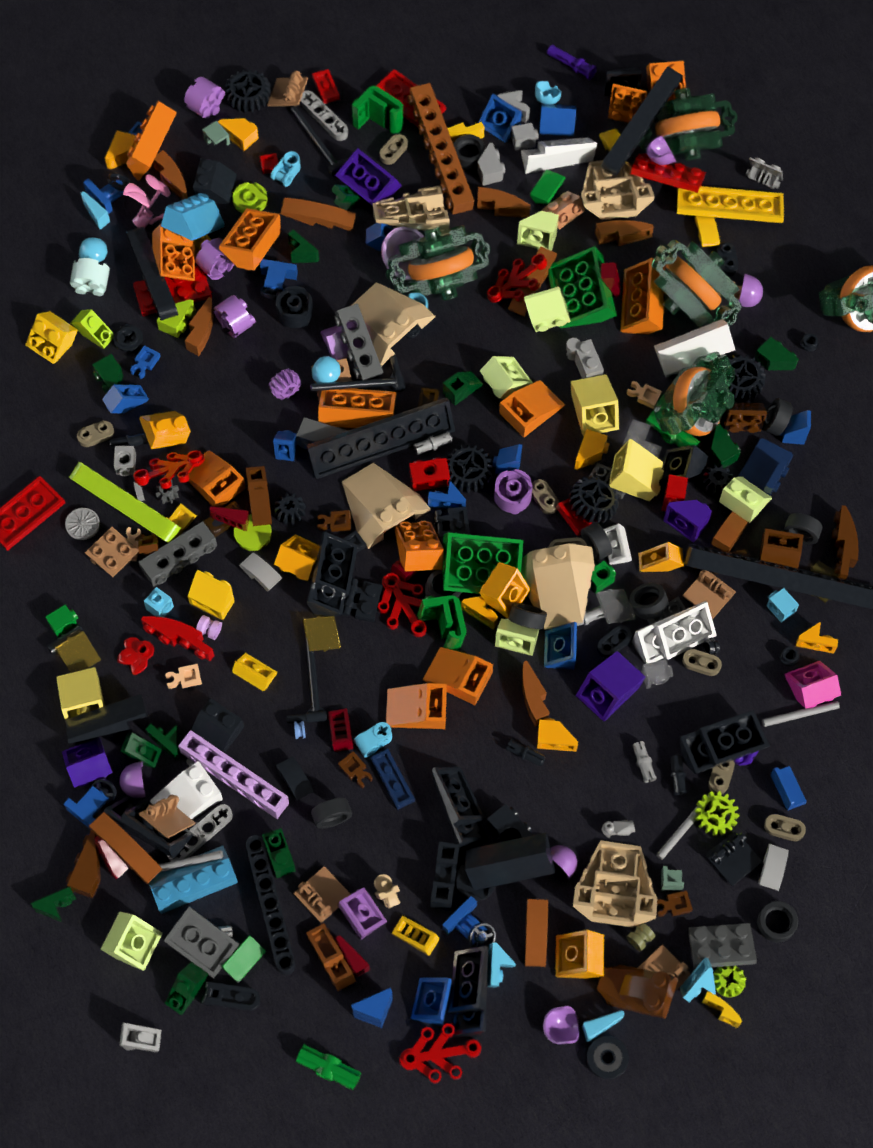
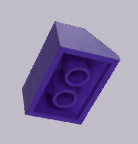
[335,148,401,206]

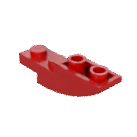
[141,616,214,661]

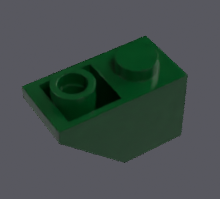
[755,337,799,370]
[92,354,123,394]
[443,371,483,406]
[709,424,740,468]
[262,828,296,878]
[165,962,208,1015]

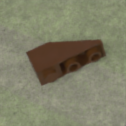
[246,466,272,526]
[66,830,101,899]

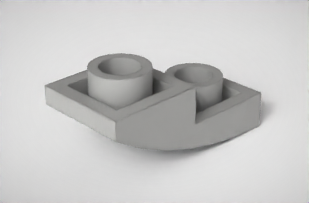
[239,553,282,592]
[758,844,789,891]

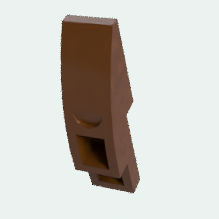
[831,505,859,580]

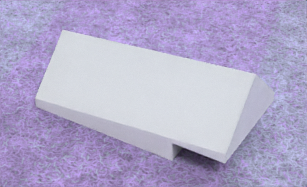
[521,137,597,174]
[654,319,735,377]
[632,601,717,666]

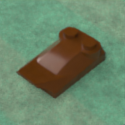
[597,965,678,1019]

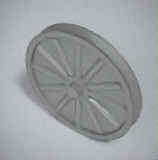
[65,508,100,540]

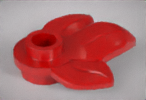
[117,637,154,675]

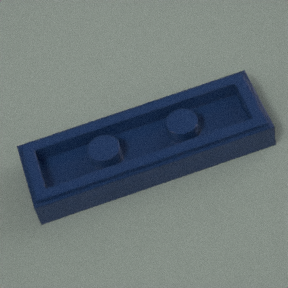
[370,748,415,810]

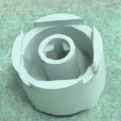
[70,258,110,296]

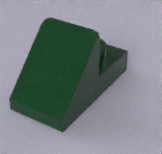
[331,185,364,211]
[288,230,319,263]
[145,724,179,760]
[121,733,162,768]
[31,887,76,922]

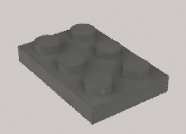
[164,906,240,978]
[688,923,757,968]

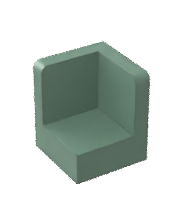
[202,121,230,146]
[661,866,684,892]

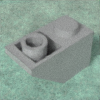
[477,143,505,186]

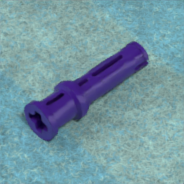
[547,45,597,80]

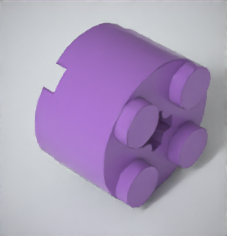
[184,77,225,118]
[194,238,234,280]
[214,295,256,338]
[494,469,533,514]

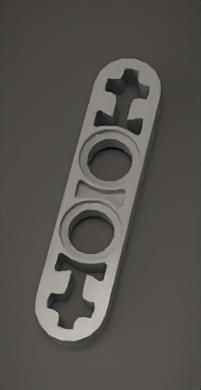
[300,91,348,141]
[167,804,233,862]

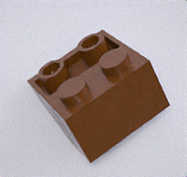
[723,402,767,433]
[759,528,803,568]

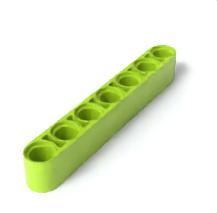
[69,462,181,543]

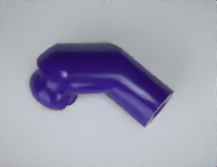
[733,751,759,766]

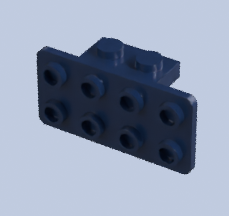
[738,438,793,512]

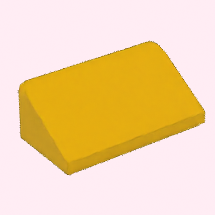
[232,653,277,691]

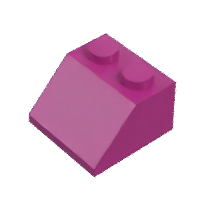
[785,661,841,709]

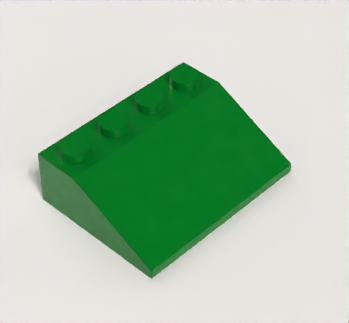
[548,246,617,328]
[443,533,523,594]

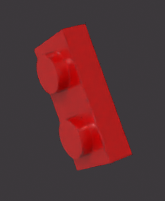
[312,69,340,104]
[556,499,592,536]

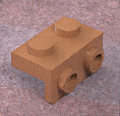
[542,191,585,229]

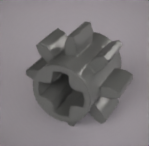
[156,480,179,504]

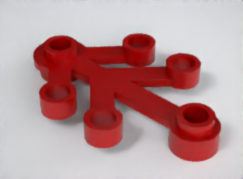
[487,253,547,303]
[133,450,205,489]
[378,573,427,637]
[400,1023,481,1084]

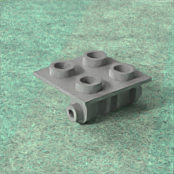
[746,157,783,189]

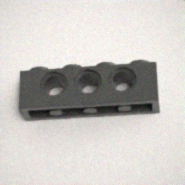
[334,303,383,380]
[139,521,217,587]

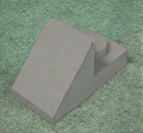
[498,91,530,123]
[120,1023,161,1052]

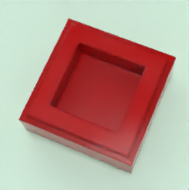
[259,153,279,174]

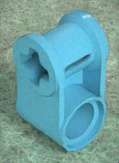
[271,151,301,187]
[354,722,392,758]

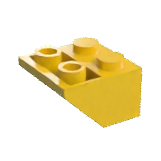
[25,311,78,364]
[188,570,235,620]

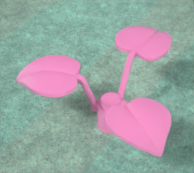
[123,174,170,228]

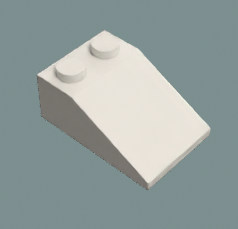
[150,761,223,820]

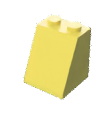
[571,375,619,436]
[609,439,664,501]
[57,667,105,720]

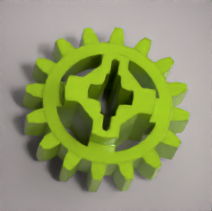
[694,791,739,836]

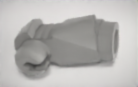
[602,820,635,838]

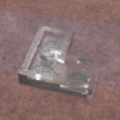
[622,419,662,458]

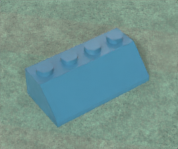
[161,193,225,241]
[149,846,238,914]

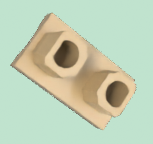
[374,874,400,908]

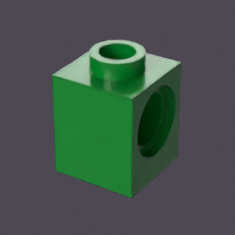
[590,561,616,594]
[46,605,78,638]

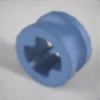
[294,720,306,739]

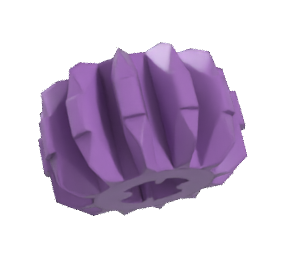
[269,369,301,400]

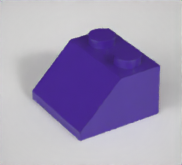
[663,500,712,543]
[62,737,112,788]

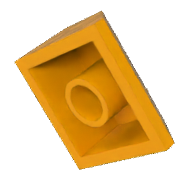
[139,411,190,449]
[274,534,320,581]
[479,562,530,618]
[555,930,604,979]

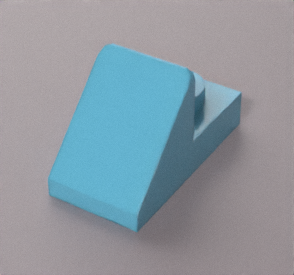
[487,943,516,987]
[680,957,716,1002]

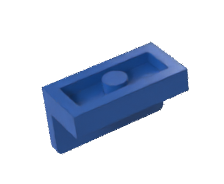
[771,766,807,811]

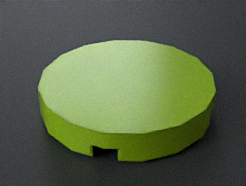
[233,182,268,213]
[234,515,272,551]

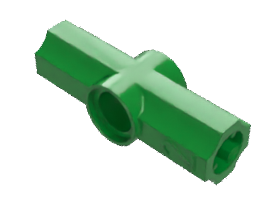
[646,409,700,447]
[296,1045,361,1090]

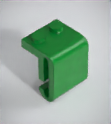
[352,86,403,133]
[417,595,466,652]

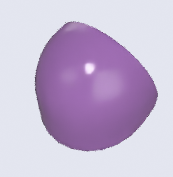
[647,136,676,165]
[738,274,763,307]
[119,761,145,798]
[550,845,577,880]
[543,1006,579,1044]

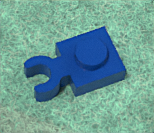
[130,346,161,379]

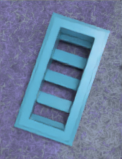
[81,191,110,229]
[582,1010,625,1042]

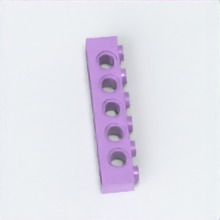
[179,730,289,819]

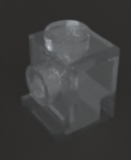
[641,659,673,689]

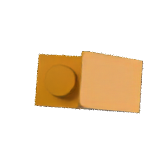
[461,596,498,629]
[795,622,838,654]

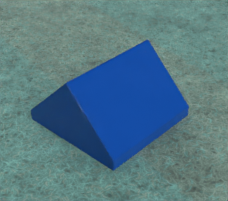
[478,94,522,142]
[539,104,576,136]
[544,622,577,669]
[411,978,452,1026]
[351,988,393,1028]

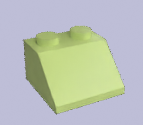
[517,211,559,251]
[524,287,570,332]
[480,356,533,399]
[719,476,772,523]
[495,618,539,656]
[101,912,163,971]

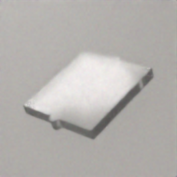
[596,589,635,624]

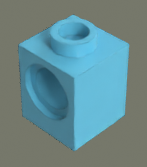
[144,587,174,617]
[766,588,799,623]

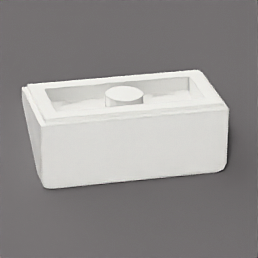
[603,523,632,565]

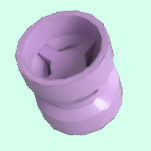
[196,615,222,640]

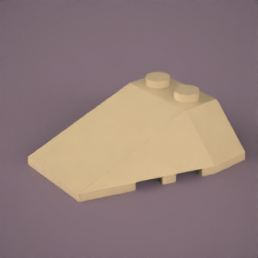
[581,160,654,220]
[372,186,449,232]
[352,282,435,366]
[342,463,431,549]
[521,543,595,630]
[573,841,657,927]

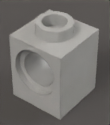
[511,123,538,151]
[114,446,136,476]

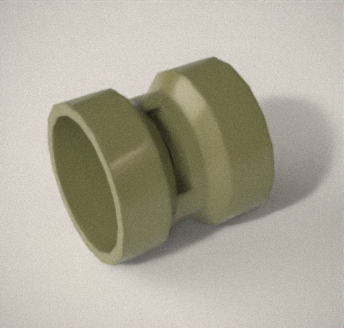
[626,923,656,951]

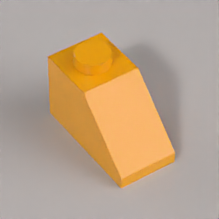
[218,118,258,151]
[105,131,136,169]
[574,429,610,470]
[638,542,684,572]
[537,718,578,752]

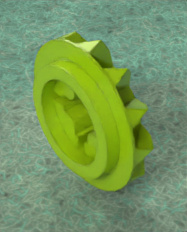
[713,966,746,997]

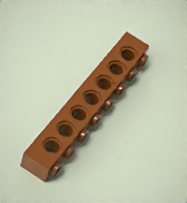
[408,83,474,214]

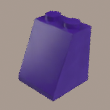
[575,651,646,722]

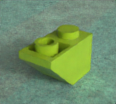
[157,299,196,338]
[71,309,114,348]

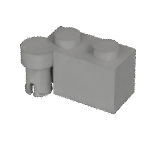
[566,338,604,379]

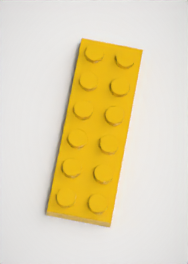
[677,186,784,223]

